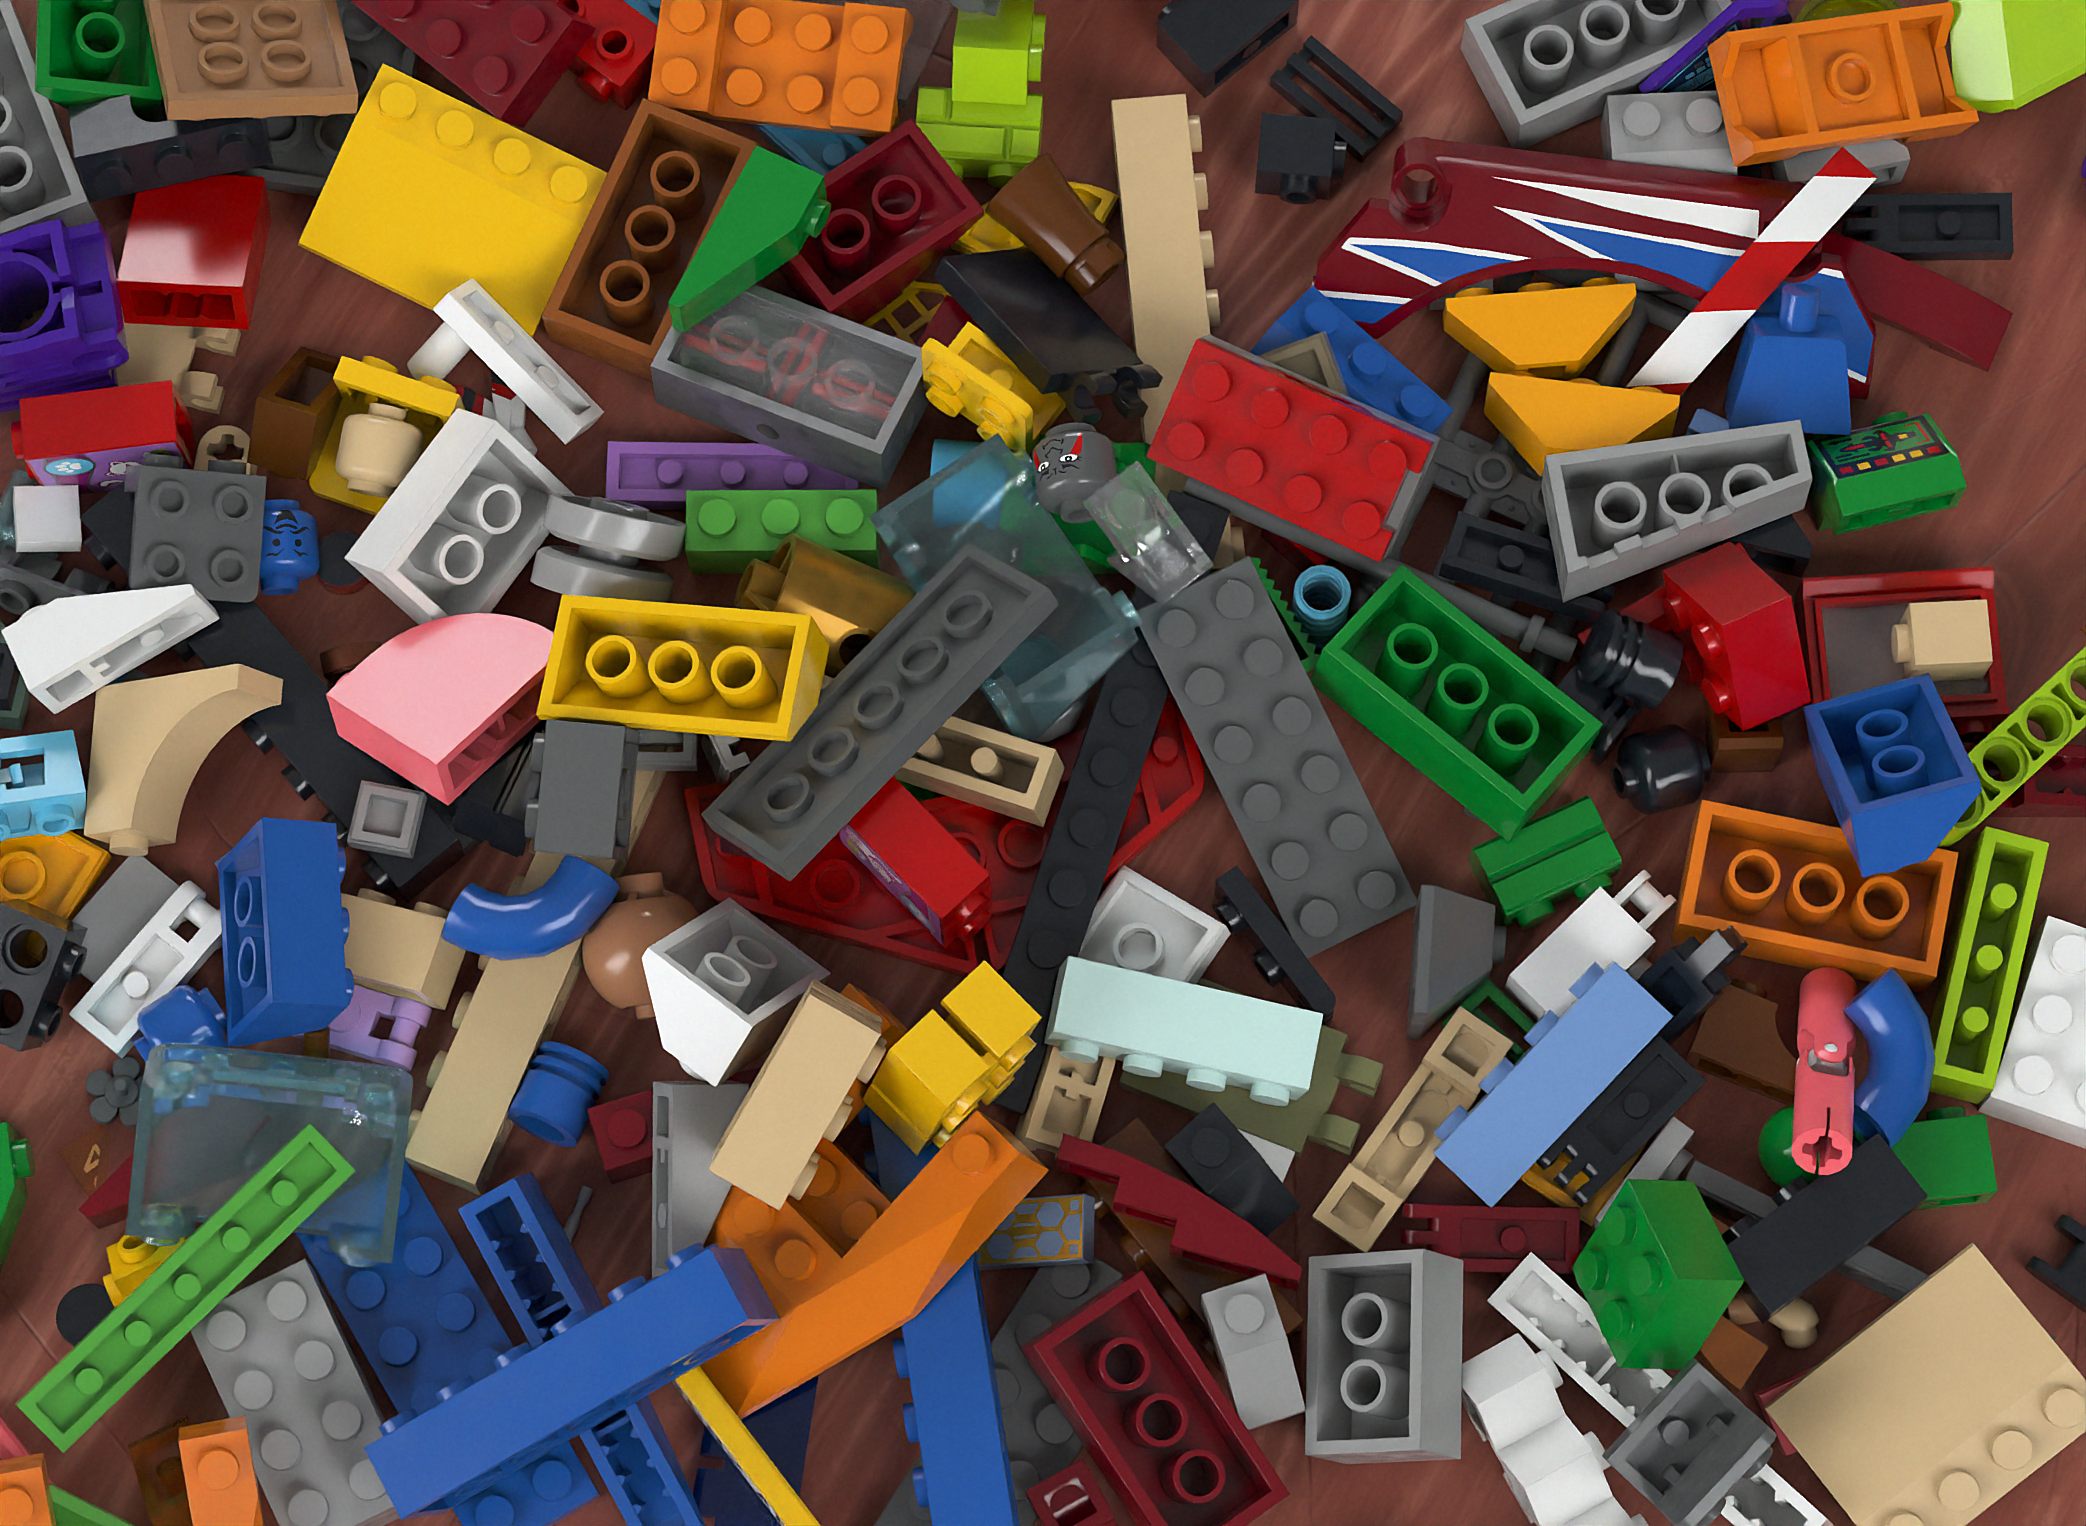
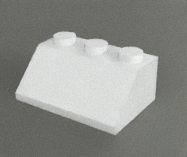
[642,897,831,1087]

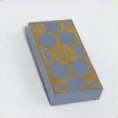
[976,1194,1095,1271]

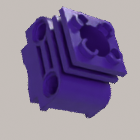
[0,219,129,413]

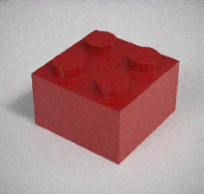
[1662,542,1811,732]

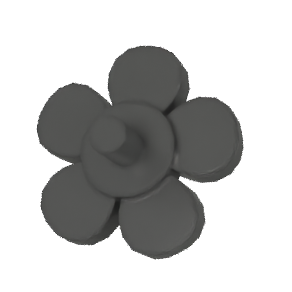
[85,1057,161,1128]

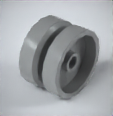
[530,493,687,603]

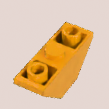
[1442,277,1637,381]
[1484,371,1680,477]

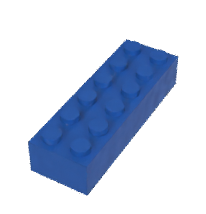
[364,1242,780,1520]

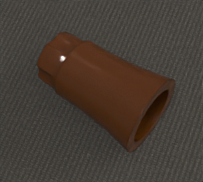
[985,152,1126,297]

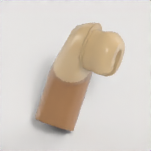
[1724,1292,1819,1349]

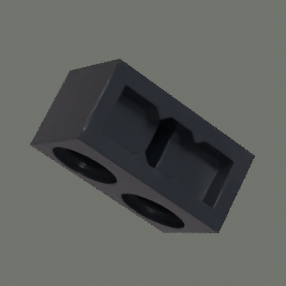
[0,899,88,1052]

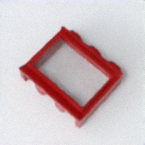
[1794,567,2010,742]

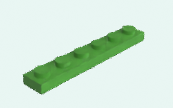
[15,1123,356,1453]

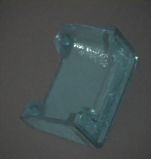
[869,433,1143,742]
[125,1043,413,1267]

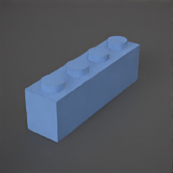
[1433,961,1673,1208]

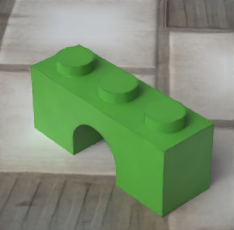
[685,489,880,574]

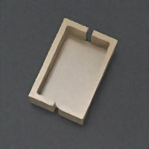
[709,979,887,1211]

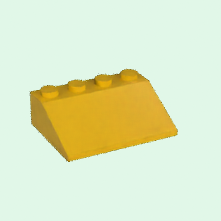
[298,63,608,338]

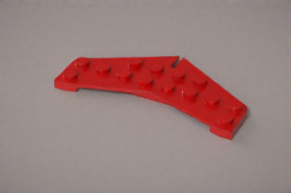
[683,689,1205,978]

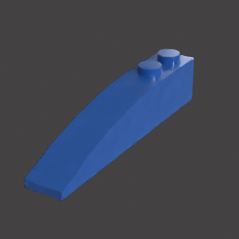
[458,1172,706,1526]

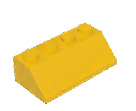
[536,594,830,742]

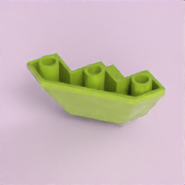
[1949,0,2086,114]

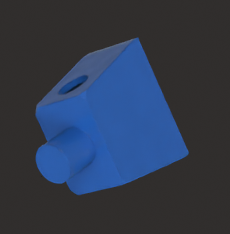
[1724,283,1851,435]

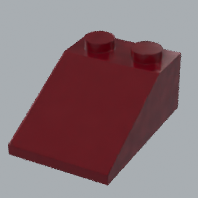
[777,118,984,324]

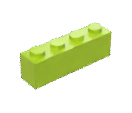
[1929,826,2049,1104]

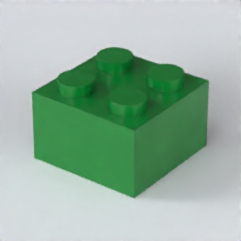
[1571,1179,1744,1370]

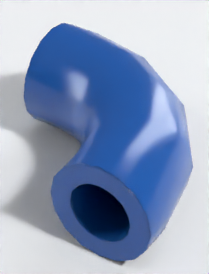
[442,855,620,961]
[1843,967,1936,1148]

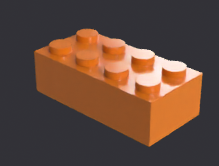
[1670,800,1959,993]

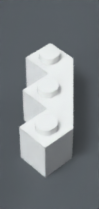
[1462,1333,1649,1526]

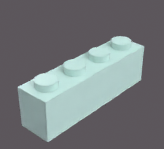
[1044,956,1323,1106]

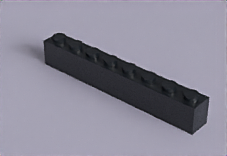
[80,481,465,903]

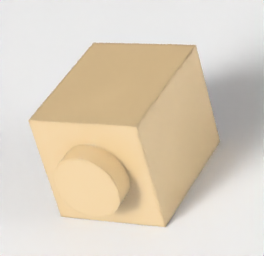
[1891,599,1993,681]

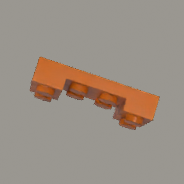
[648,0,914,138]
[1707,2,1979,167]

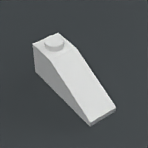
[1,584,220,714]

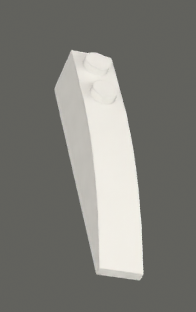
[1487,1252,1834,1526]

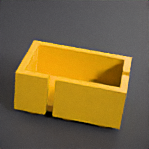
[862,960,1042,1156]

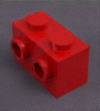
[561,0,658,111]

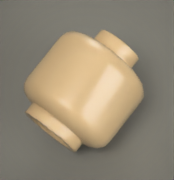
[335,403,424,499]

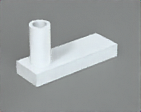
[407,278,604,445]

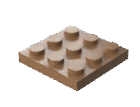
[143,0,358,121]

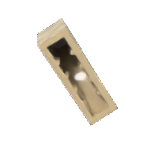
[84,664,283,856]

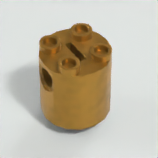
[734,533,915,678]

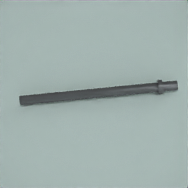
[1182,477,1578,663]

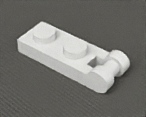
[69,880,222,1058]

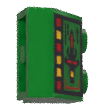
[1806,411,1967,536]

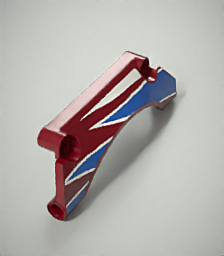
[1312,137,1876,400]

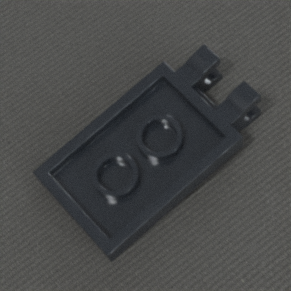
[934,248,1163,424]

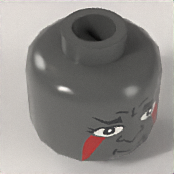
[1032,422,1119,523]

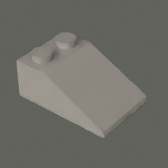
[1600,90,1737,296]

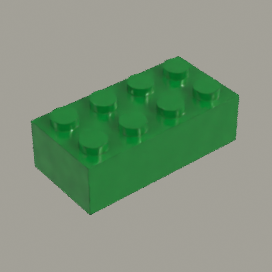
[1310,564,1603,842]

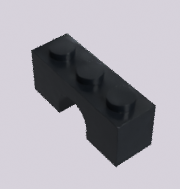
[68,94,273,203]

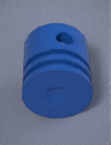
[508,1041,610,1148]

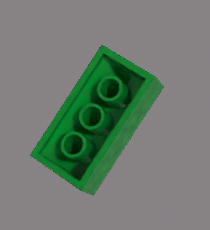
[35,0,162,122]

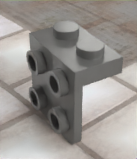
[124,454,267,603]
[1602,1358,1777,1526]

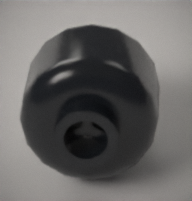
[1610,724,1711,815]

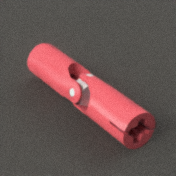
[1792,967,1858,1175]

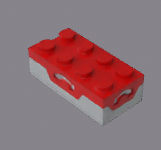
[1146,334,1441,562]

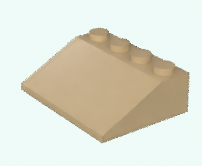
[1764,1243,2086,1526]

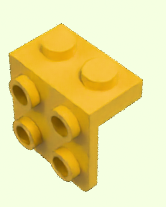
[921,322,1066,458]
[309,356,465,516]

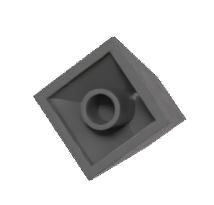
[1406,885,1506,1041]

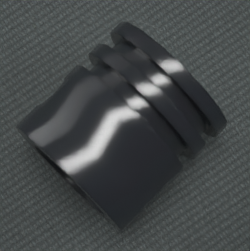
[1578,609,1683,709]
[1557,662,1643,767]

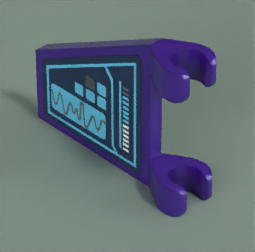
[1638,0,1793,94]

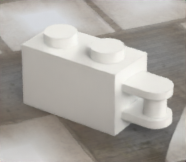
[1504,869,1677,1021]

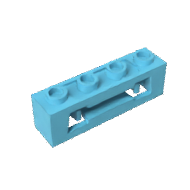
[0,730,86,842]

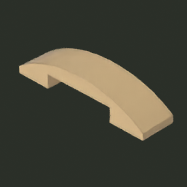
[1312,1006,1514,1253]

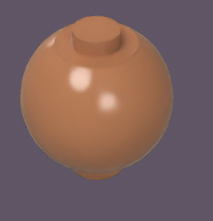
[582,872,701,1020]

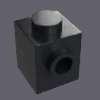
[1255,113,1347,204]

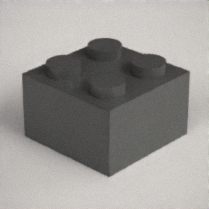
[525,719,640,861]

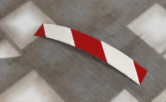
[1626,147,1878,396]

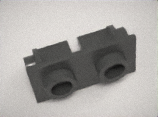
[0,548,121,615]

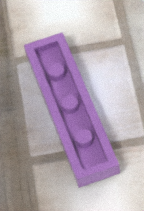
[605,441,859,510]

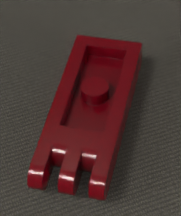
[1401,1203,1580,1274]

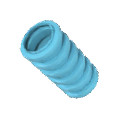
[1291,565,1351,650]

